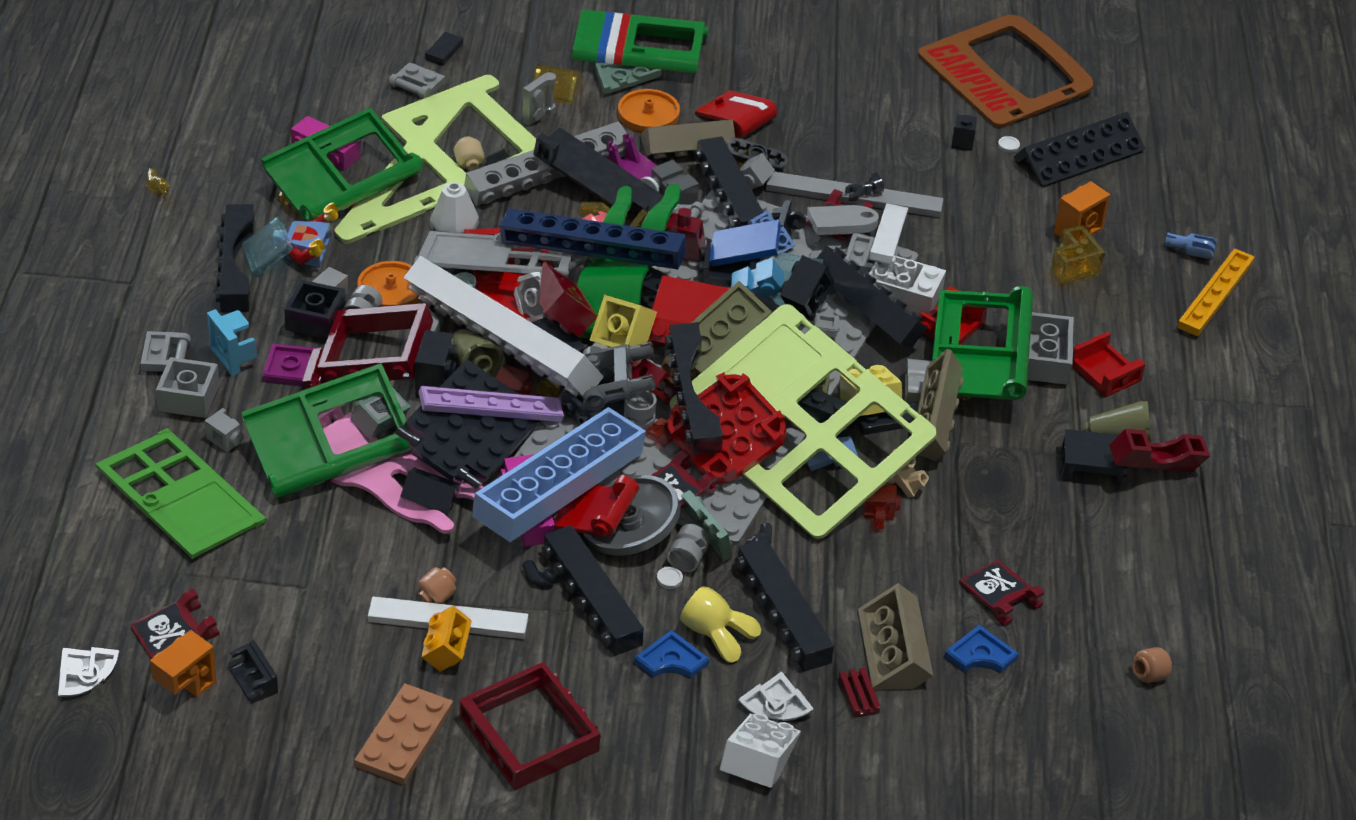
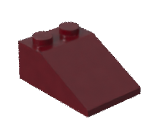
[539,262,598,337]

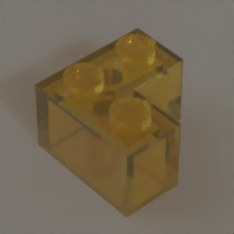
[1051,225,1105,283]

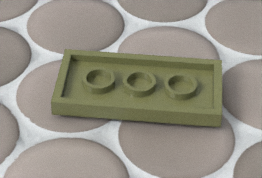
[692,281,772,375]

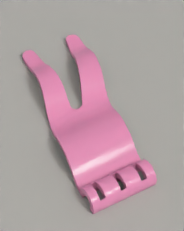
[318,407,484,534]

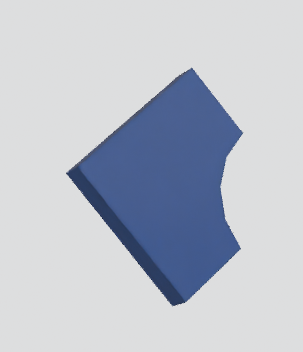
[944,625,1019,673]
[634,630,709,679]

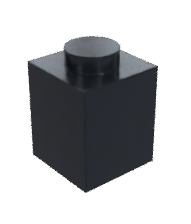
[951,114,978,150]

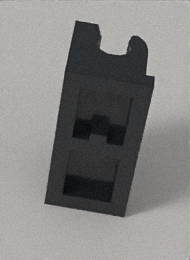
[400,467,461,514]
[228,640,278,704]

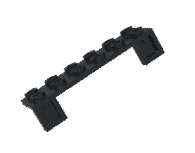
[1014,112,1145,187]
[533,127,664,226]

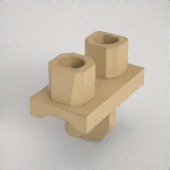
[887,449,929,498]

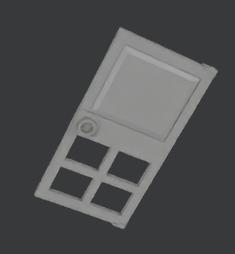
[414,231,573,277]

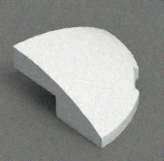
[58,647,119,697]
[738,671,814,721]

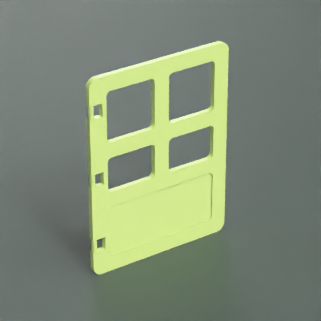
[670,304,937,539]

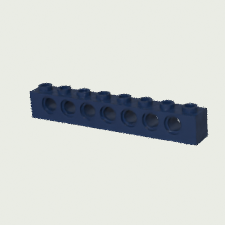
[500,208,686,270]

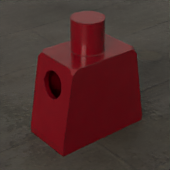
[665,208,706,262]
[632,358,679,406]

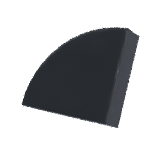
[485,145,510,165]

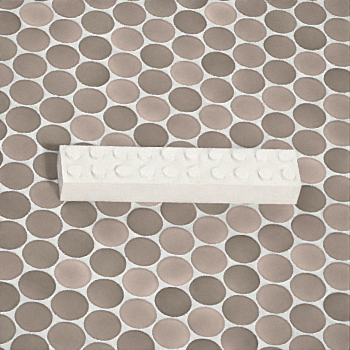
[403,256,604,398]

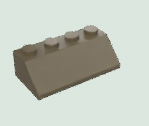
[640,120,735,159]
[917,349,963,461]
[858,583,933,690]

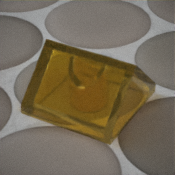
[534,63,584,104]

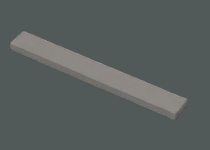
[766,172,943,218]

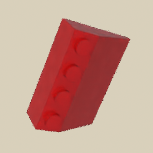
[647,275,755,348]

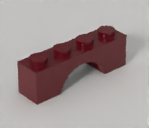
[1109,429,1210,472]

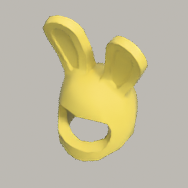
[680,587,761,663]

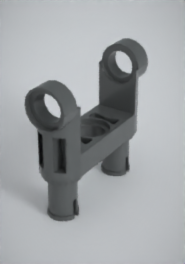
[583,342,655,411]

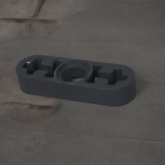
[727,138,788,172]

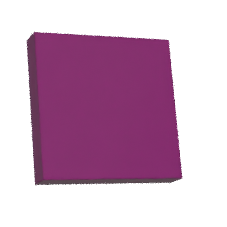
[262,344,318,386]

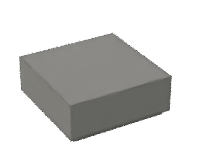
[814,313,839,337]

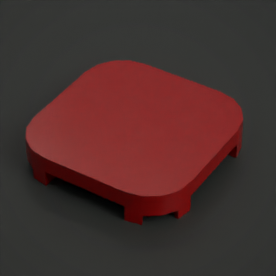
[667,372,786,484]

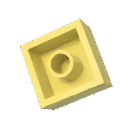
[590,295,657,347]
[840,365,902,416]

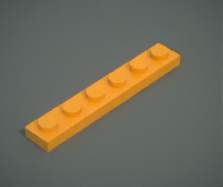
[1177,248,1255,336]

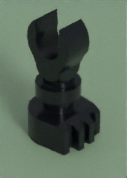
[845,172,884,202]

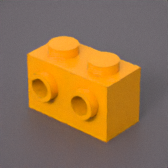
[421,605,472,672]

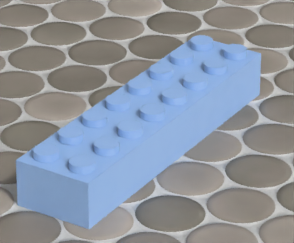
[472,407,646,542]

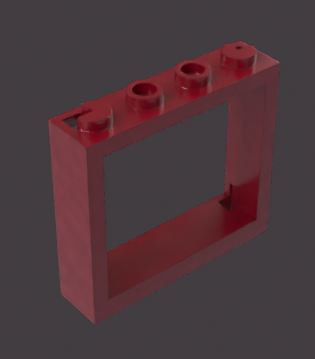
[316,303,433,383]
[459,662,602,791]

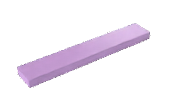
[419,386,564,422]

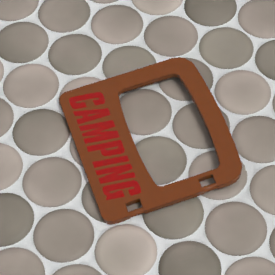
[918,15,1093,128]

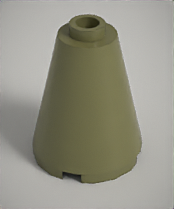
[454,329,506,379]
[1085,401,1151,443]

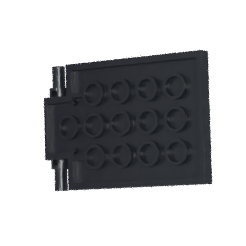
[395,359,542,490]

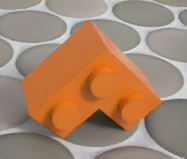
[150,630,217,697]

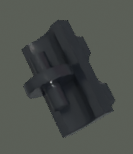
[772,200,807,237]

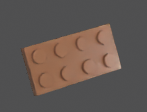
[354,683,453,785]

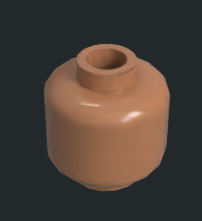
[418,567,457,604]
[1132,647,1172,684]

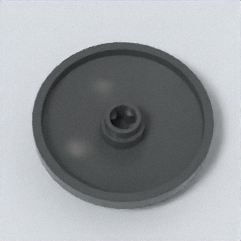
[583,475,681,556]

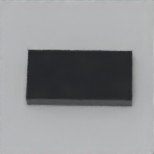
[425,32,463,65]

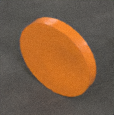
[618,89,680,132]
[357,261,420,307]

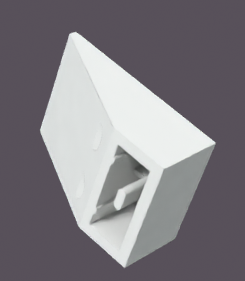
[869,255,946,314]
[720,714,801,788]

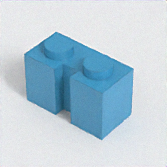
[731,257,784,298]

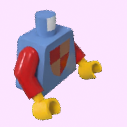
[274,203,339,268]

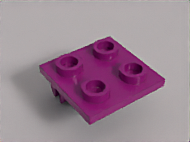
[606,133,657,180]

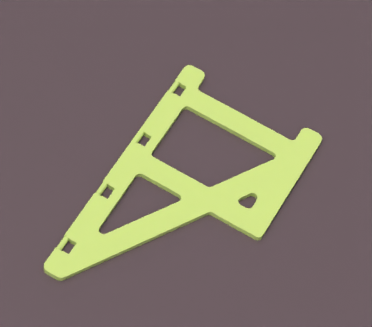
[335,75,536,244]

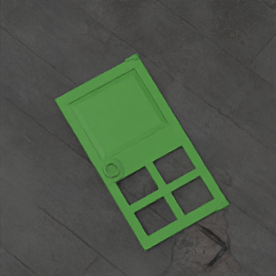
[96,428,268,558]

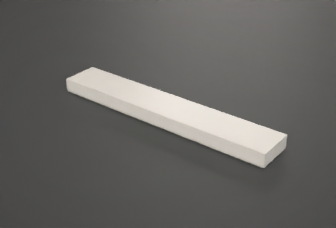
[869,203,908,264]
[368,597,528,639]

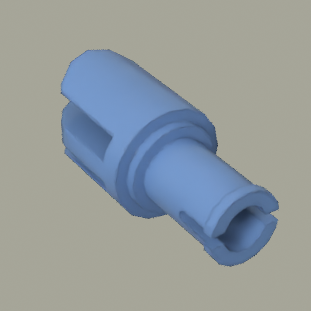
[1165,233,1218,260]

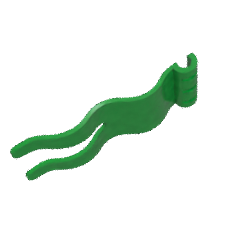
[576,184,681,339]

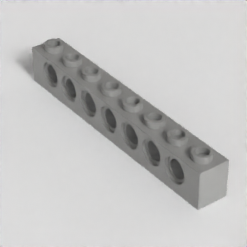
[464,121,627,206]

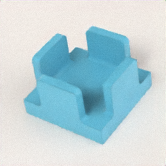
[207,309,257,376]

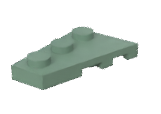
[595,63,662,95]
[681,490,733,562]

